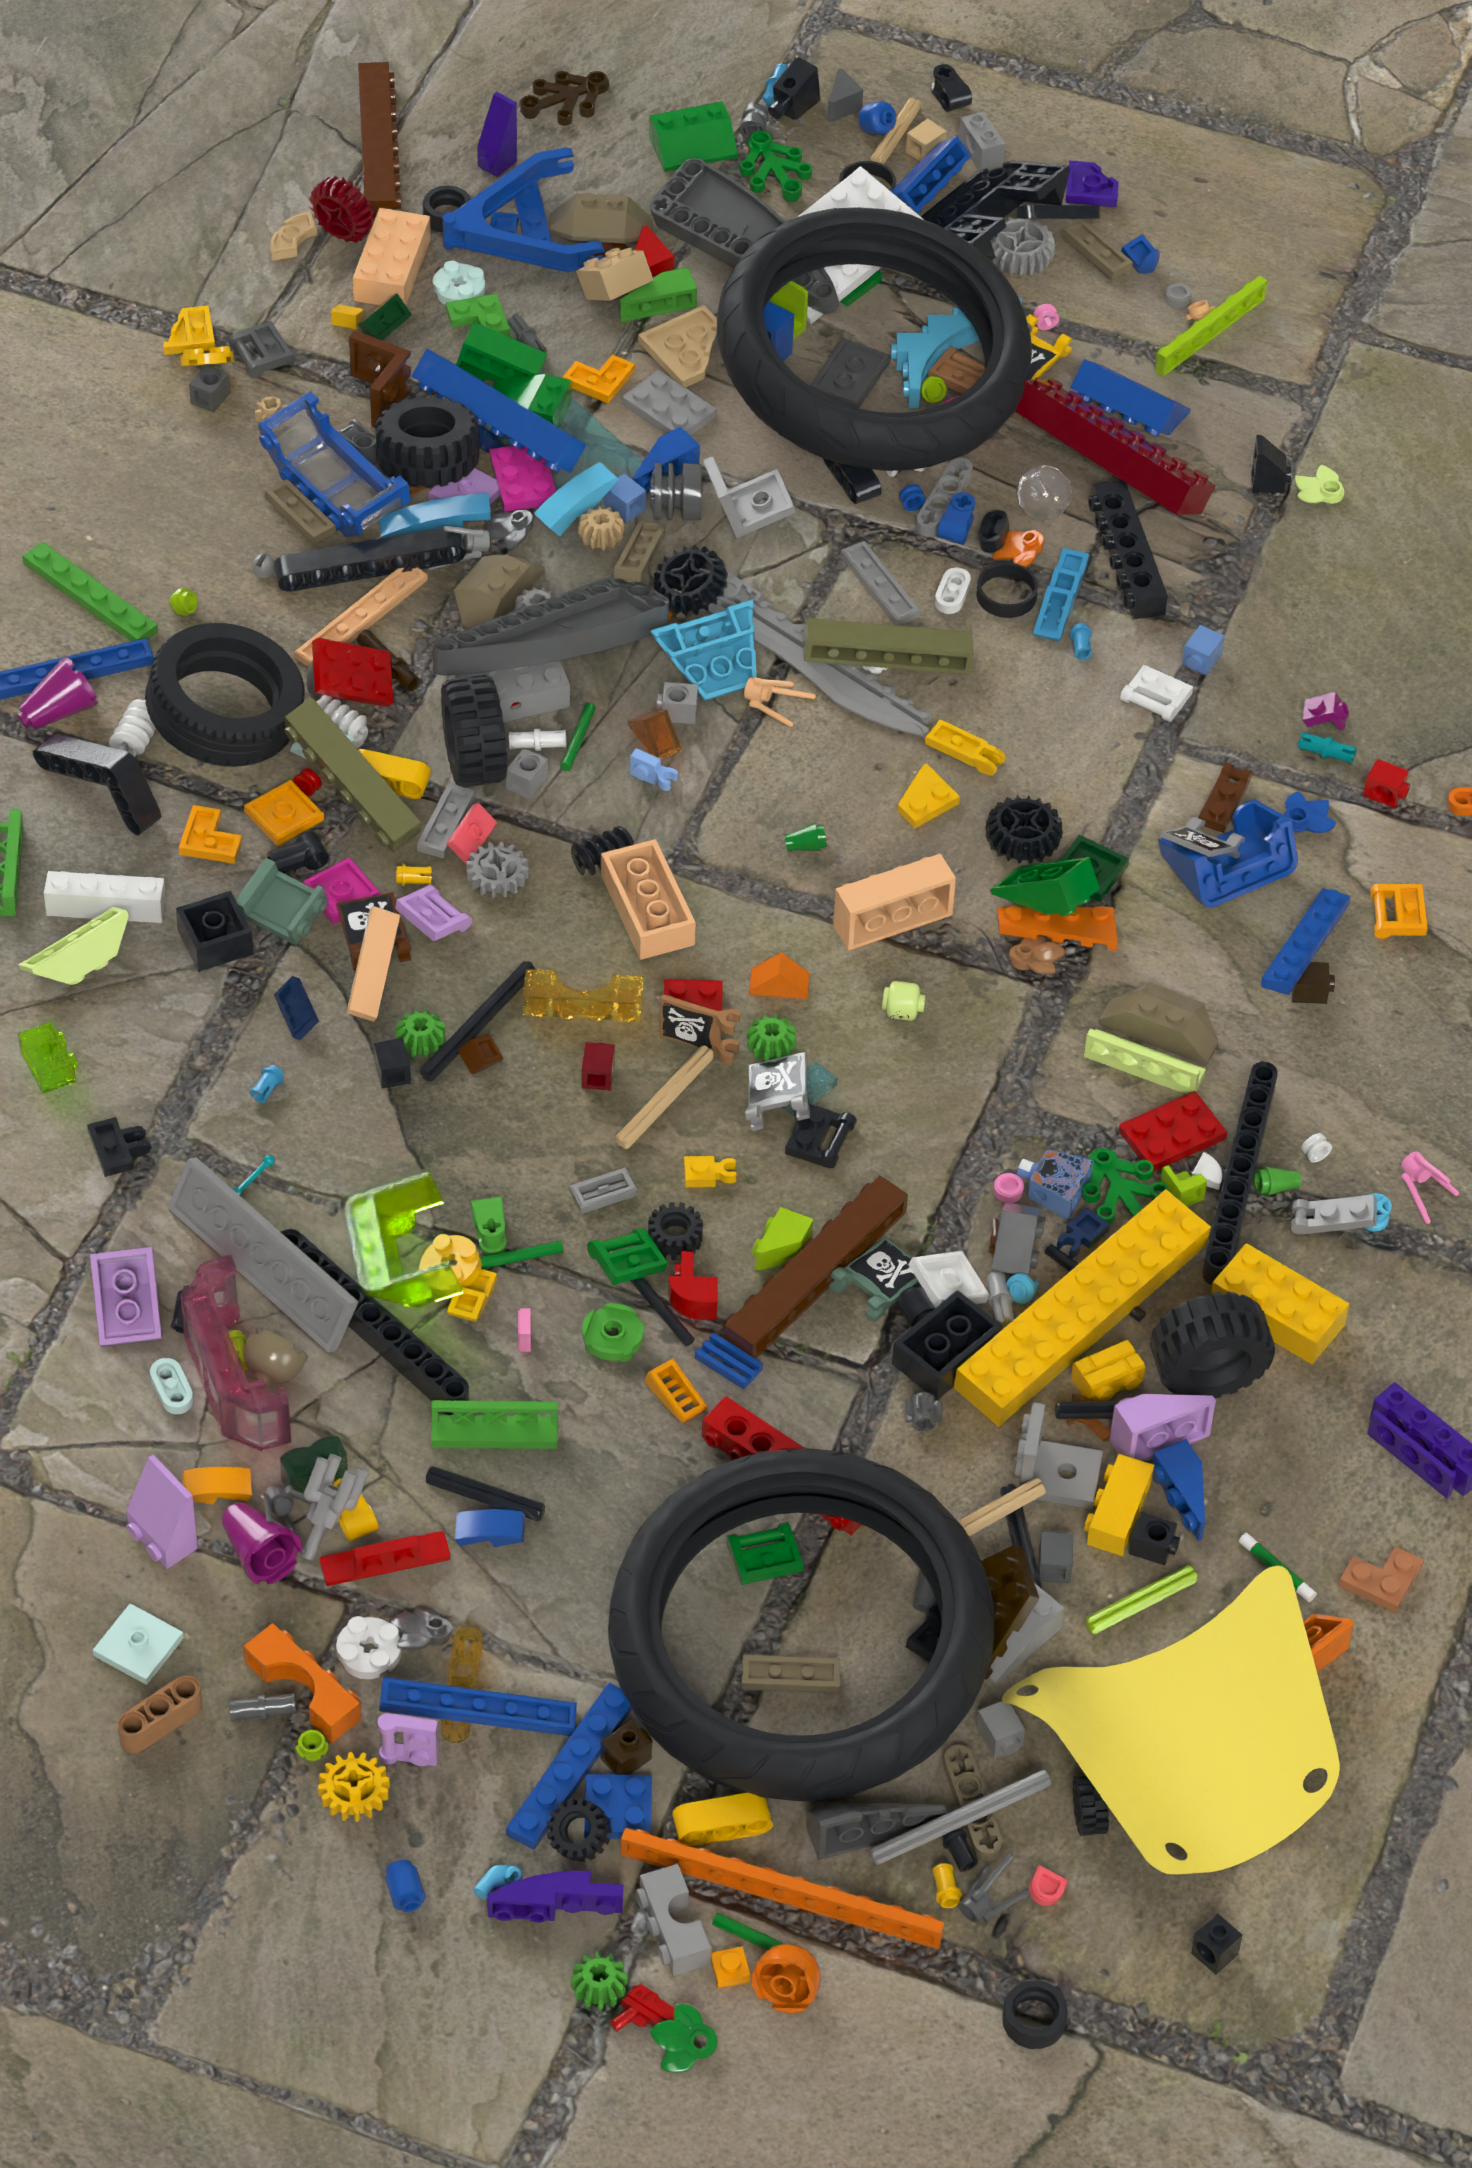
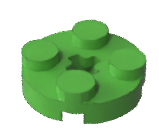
[582,1303,644,1362]

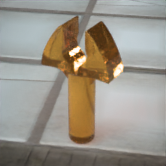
[1063,1394,1111,1442]

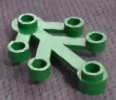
[740,131,812,203]
[1082,1148,1168,1224]

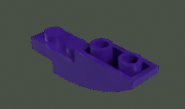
[487,1871,624,1923]

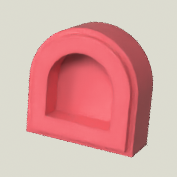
[1029,1865,1068,1906]

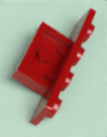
[320,1531,451,1586]

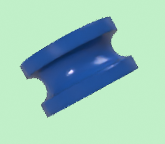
[899,484,926,511]

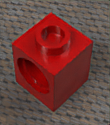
[1363,759,1410,808]

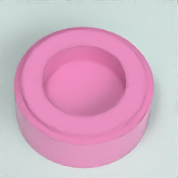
[993,1173,1024,1203]

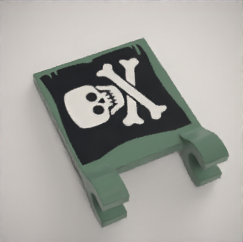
[829,1237,920,1322]

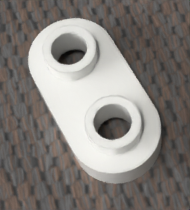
[935,567,971,614]

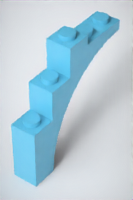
[891,297,1022,408]

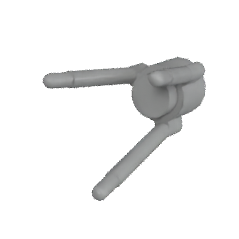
[428,526,490,570]

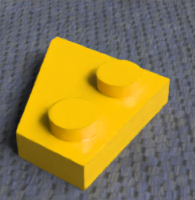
[163,306,215,355]
[897,763,960,829]

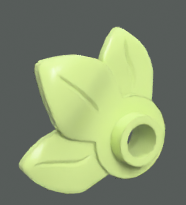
[1295,465,1344,504]

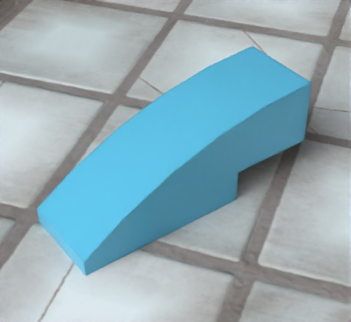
[534,462,619,536]

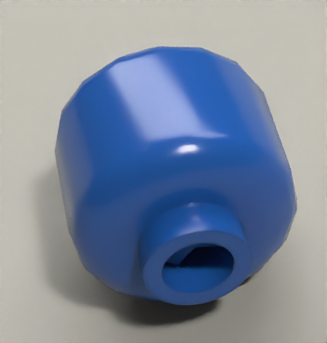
[859,101,897,135]

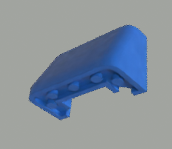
[1158,799,1298,908]

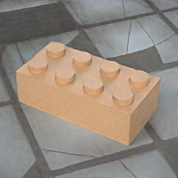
[353,208,431,305]
[601,839,696,960]
[833,853,956,951]

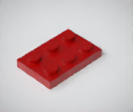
[312,637,393,707]
[1119,1091,1227,1172]

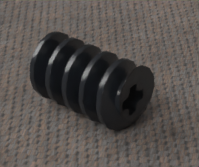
[571,826,634,876]

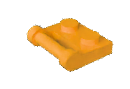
[1370,884,1428,939]

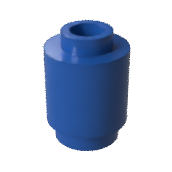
[385,1860,426,1912]

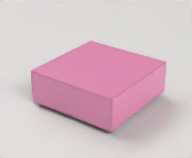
[518,1308,531,1352]

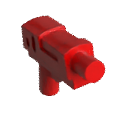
[609,1983,675,2032]

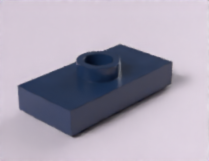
[274,976,319,1040]

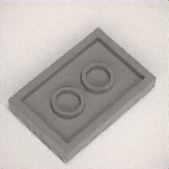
[622,370,717,436]

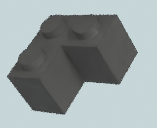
[992,1202,1046,1275]

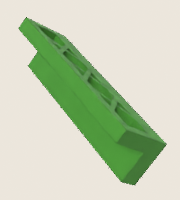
[0,809,24,916]
[431,1400,558,1449]

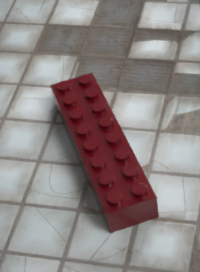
[1015,378,1216,515]

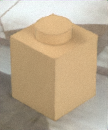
[906,119,947,161]

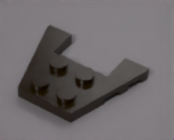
[981,1545,1039,1680]

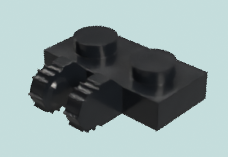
[87,1117,152,1177]

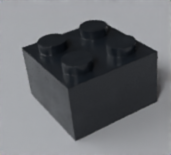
[176,891,253,972]

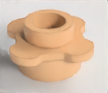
[1185,300,1215,322]

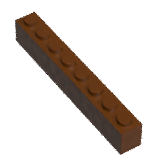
[358,62,401,219]
[723,1175,908,1359]

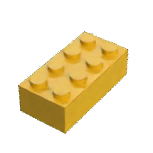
[1211,1243,1350,1365]

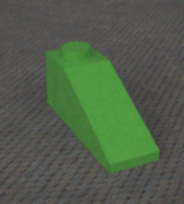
[619,267,697,322]

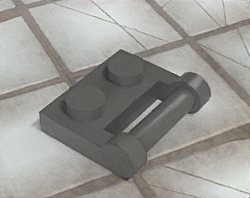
[228,321,293,378]

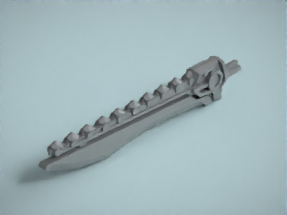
[699,572,932,740]

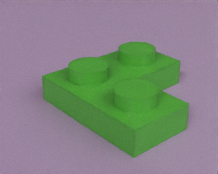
[445,293,510,337]

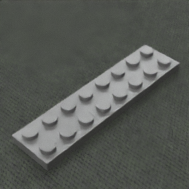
[168,1157,358,1353]

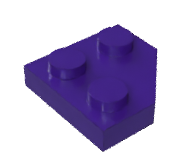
[1065,160,1119,207]

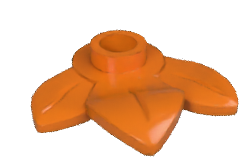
[993,530,1045,567]

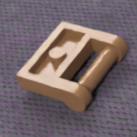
[928,346,985,394]

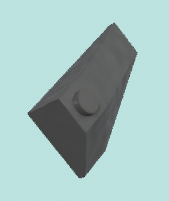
[806,1802,946,1860]

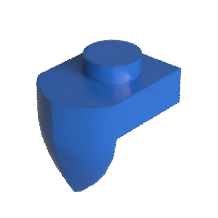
[1121,234,1160,274]

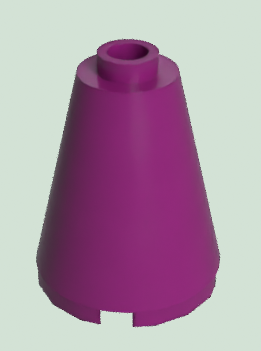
[17,657,99,730]
[222,1502,303,1584]

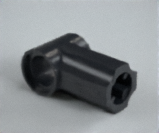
[267,832,329,873]

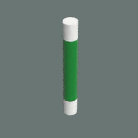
[1239,1533,1317,1602]

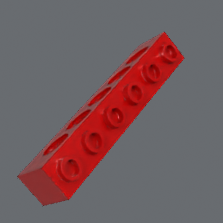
[702,1396,862,1536]

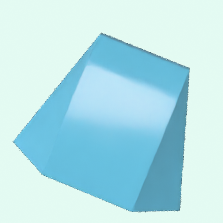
[650,599,757,701]

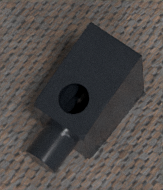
[768,56,821,120]

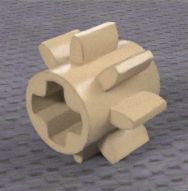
[255,396,287,430]

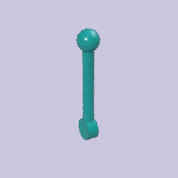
[232,1155,275,1197]

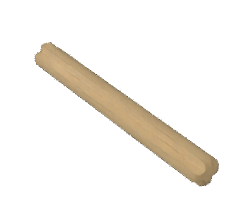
[616,1045,714,1149]

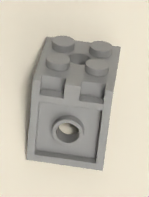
[703,456,797,538]
[1015,1403,1103,1509]

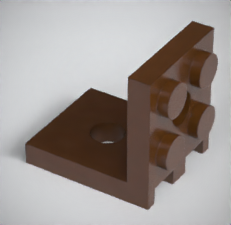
[349,330,412,428]

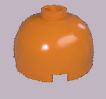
[751,1944,821,2014]

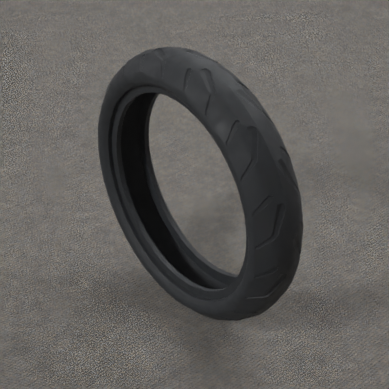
[717,207,1032,471]
[608,1448,994,1801]

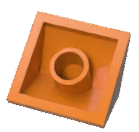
[1303,1614,1354,1672]

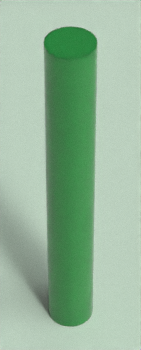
[560,703,596,771]
[480,1240,563,1269]
[712,1913,785,1950]

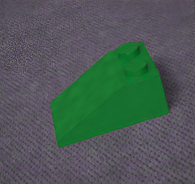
[493,374,571,427]
[990,857,1100,916]

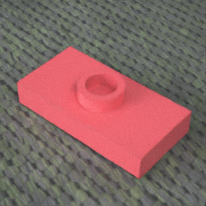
[446,802,497,864]

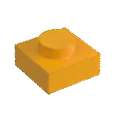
[711,1946,751,1988]

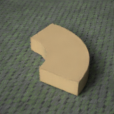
[270,211,317,261]

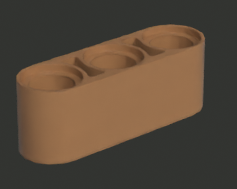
[117,1675,202,1753]

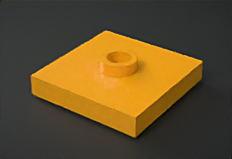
[244,779,324,846]

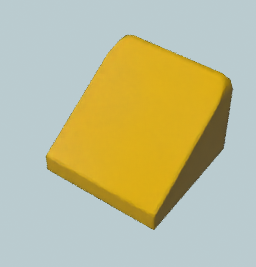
[331,304,364,330]

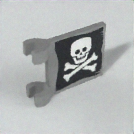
[1160,817,1245,858]
[745,1052,810,1131]

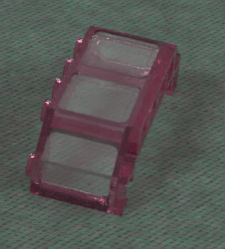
[180,1255,291,1451]

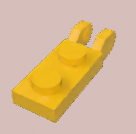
[925,720,1006,776]

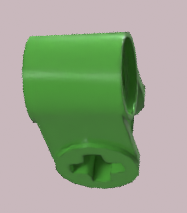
[471,1196,507,1255]

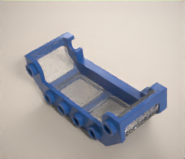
[258,391,411,537]

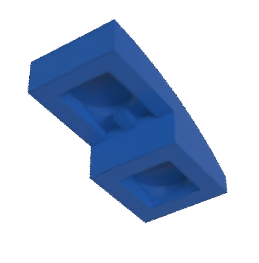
[455,1509,525,1547]

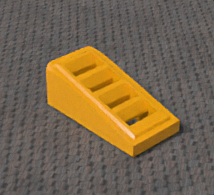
[644,1358,708,1424]

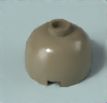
[243,1328,308,1386]

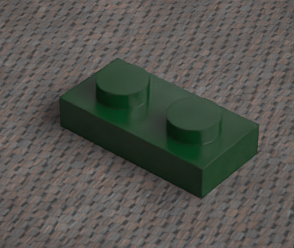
[358,293,412,340]

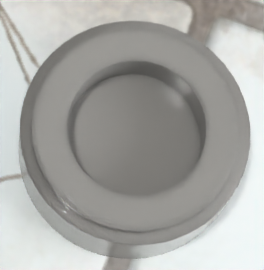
[1165,283,1192,308]

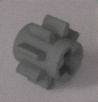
[905,1392,943,1431]

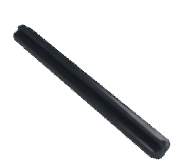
[420,961,536,1081]

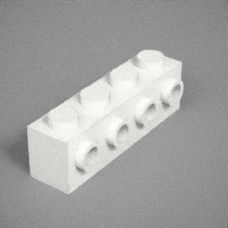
[44,871,166,923]

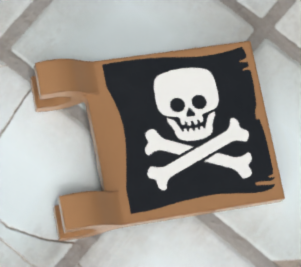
[660,995,741,1064]

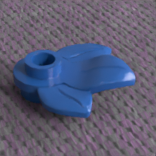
[1283,791,1336,833]

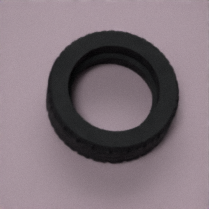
[145,623,305,767]

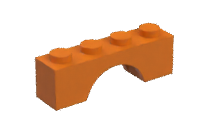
[243,1623,361,1743]

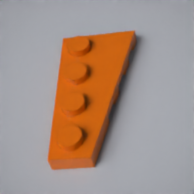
[997,906,1118,951]

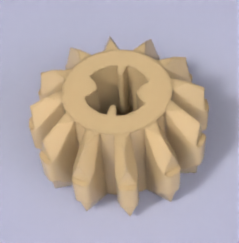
[578,506,625,552]

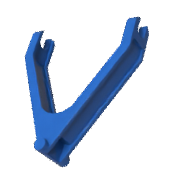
[443,147,605,272]

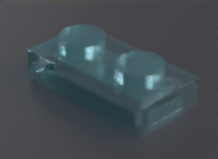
[782,1062,838,1118]

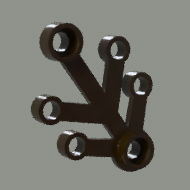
[520,71,609,126]

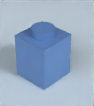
[604,473,646,523]
[1182,625,1225,675]

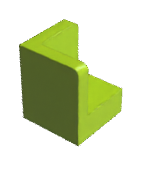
[1160,1165,1207,1207]

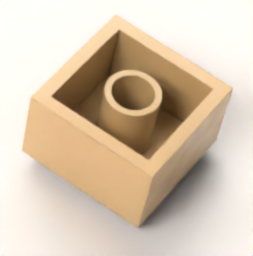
[576,248,653,301]

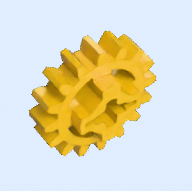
[318,1752,390,1822]

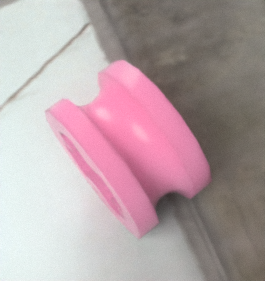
[1033,304,1059,330]

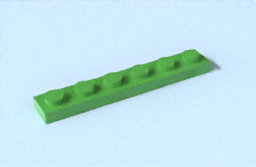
[22,541,158,642]

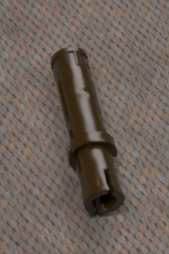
[357,630,420,691]

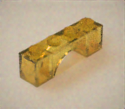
[523,969,644,1022]

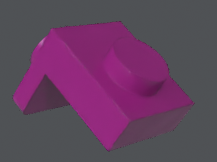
[1303,692,1349,730]

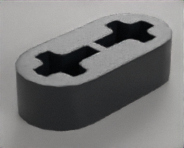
[978,510,1009,553]

